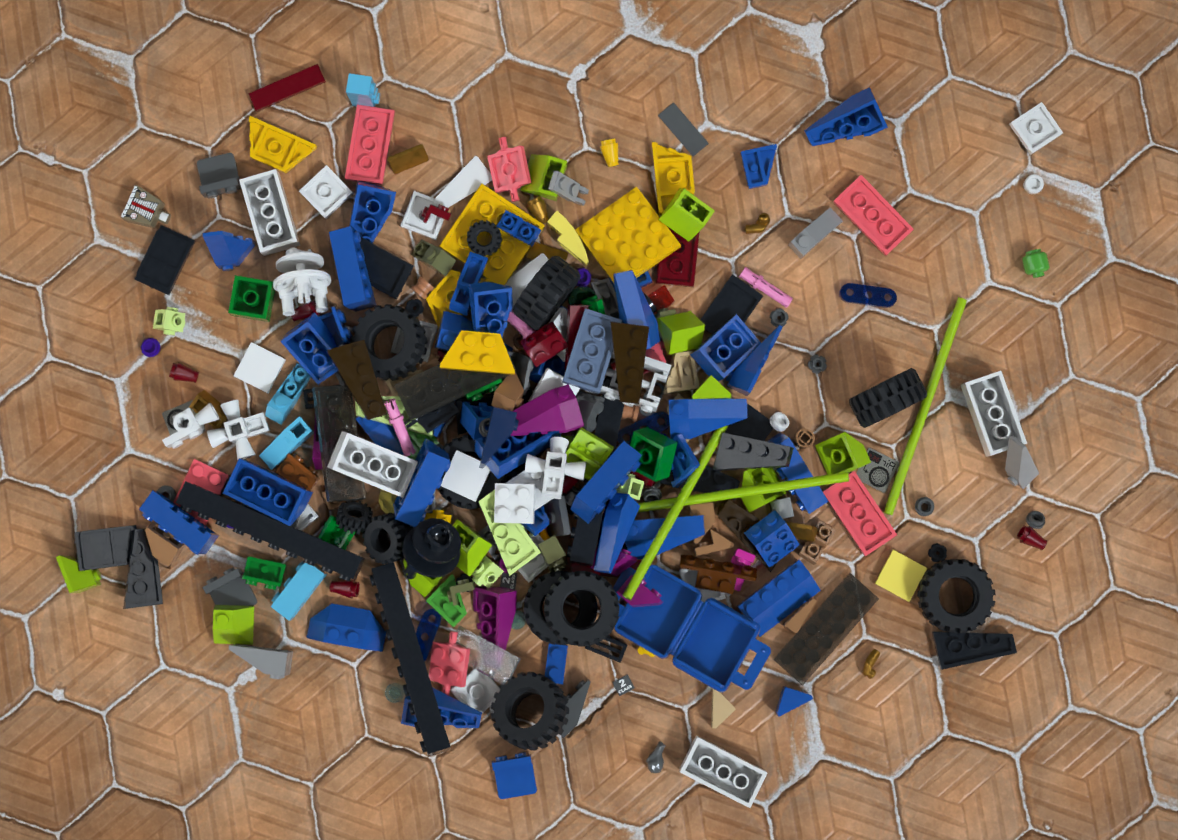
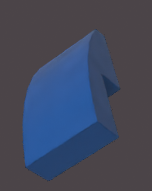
[497,210,541,247]

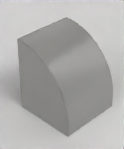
[769,497,794,519]

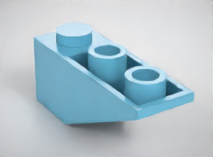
[265,363,311,425]
[259,416,314,470]

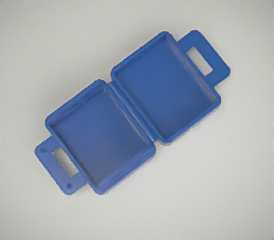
[613,565,771,693]

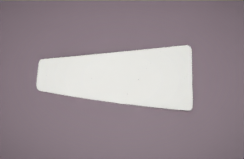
[433,156,492,207]
[506,253,549,310]

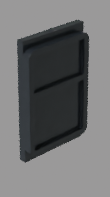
[134,225,196,296]
[360,237,414,299]
[700,274,763,335]
[74,525,137,571]

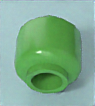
[1022,249,1050,278]

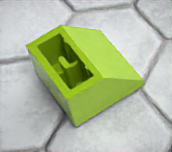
[520,154,567,201]
[658,188,715,242]
[453,519,492,576]

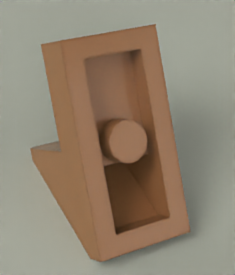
[694,529,734,556]

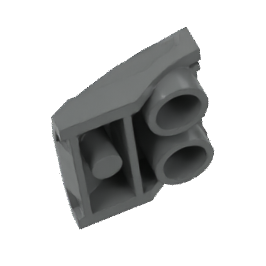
[575,390,605,433]

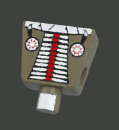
[120,185,171,228]

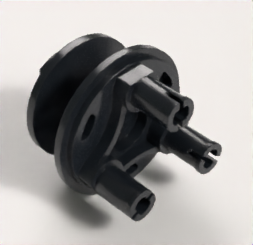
[402,518,461,579]

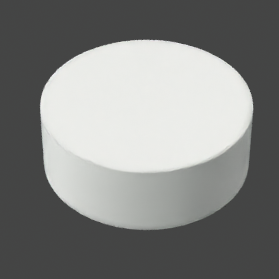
[1023,174,1044,194]
[770,412,789,432]

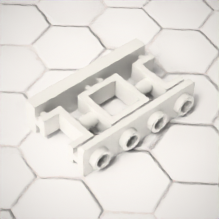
[586,348,671,413]

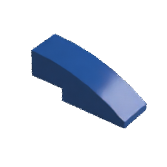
[449,252,488,316]

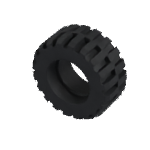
[513,256,581,330]
[350,304,428,381]
[849,368,927,428]
[438,435,507,509]
[917,559,996,633]
[523,571,598,645]
[544,571,619,647]
[491,672,569,751]

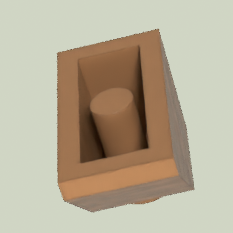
[492,372,524,411]
[689,503,718,544]
[145,521,185,566]

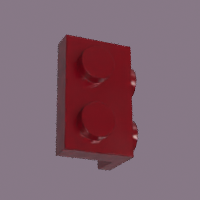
[520,322,569,367]

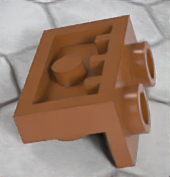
[275,453,320,490]

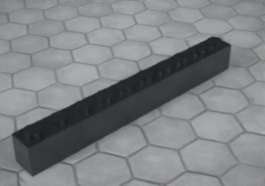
[566,376,624,567]
[176,481,365,581]
[369,562,451,757]

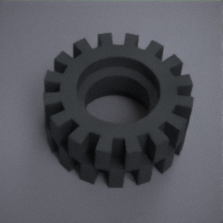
[467,220,502,257]
[336,499,373,534]

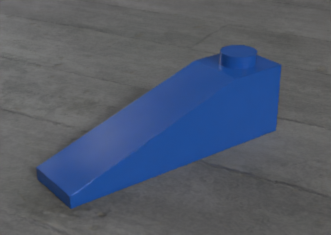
[804,87,888,146]
[349,181,396,242]
[202,231,255,271]
[613,270,660,349]
[469,282,513,337]
[726,325,783,396]
[669,399,747,439]
[594,493,640,574]
[625,515,705,559]

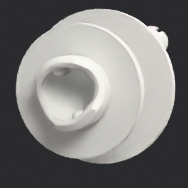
[273,247,331,316]

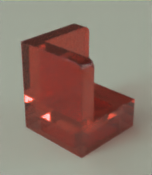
[648,285,675,311]

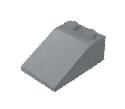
[229,644,293,679]

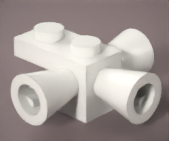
[207,400,270,460]
[162,403,219,449]
[525,437,586,499]

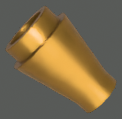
[527,196,549,224]

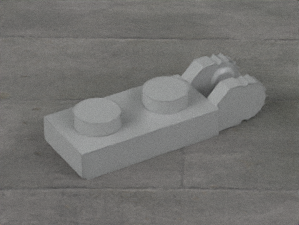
[548,171,589,206]

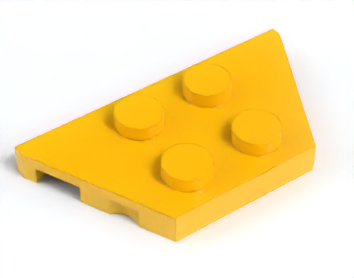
[249,116,317,174]
[652,142,695,215]
[426,270,491,328]
[440,330,515,375]

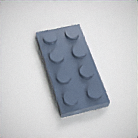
[562,308,622,394]

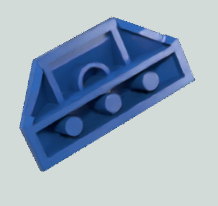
[307,603,386,652]

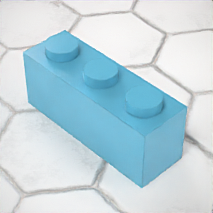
[346,73,380,107]
[271,561,327,621]

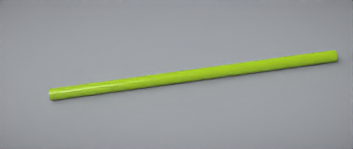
[883,297,967,516]
[622,425,729,600]
[637,472,849,513]

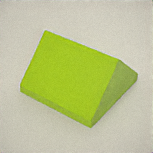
[657,311,705,355]
[690,375,731,399]

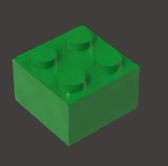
[228,275,275,322]
[630,427,678,482]

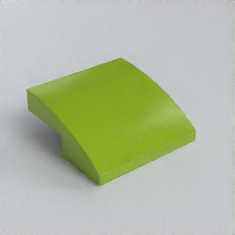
[565,427,613,481]

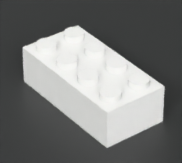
[239,169,300,256]
[961,371,1027,457]
[327,431,418,498]
[679,735,767,808]

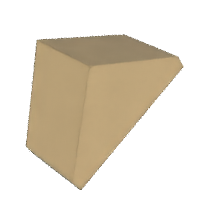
[711,688,736,728]

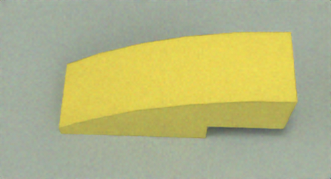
[547,211,589,267]

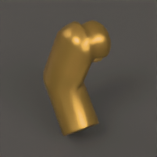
[745,213,770,234]
[862,649,881,679]

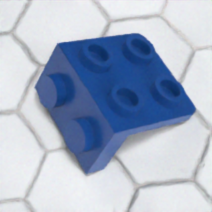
[319,306,352,347]
[744,510,799,567]
[492,752,537,799]

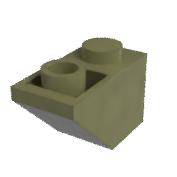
[411,239,456,276]
[538,535,568,572]

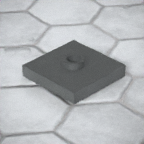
[543,496,571,537]

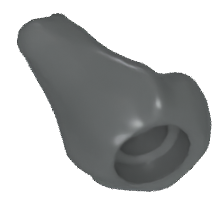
[646,741,666,773]

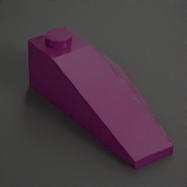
[511,384,584,436]
[473,586,517,670]

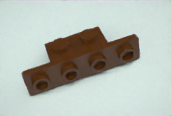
[679,555,757,594]

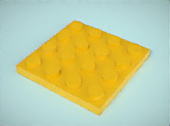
[439,184,545,285]
[575,187,681,285]

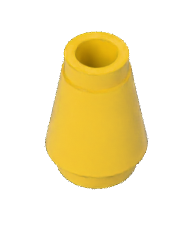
[600,138,619,167]

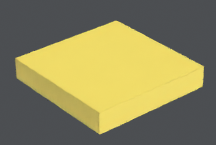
[874,550,927,602]

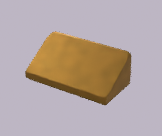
[388,144,429,174]
[527,242,569,261]
[189,390,228,429]
[785,521,817,541]

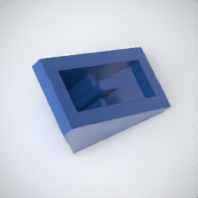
[775,686,813,717]

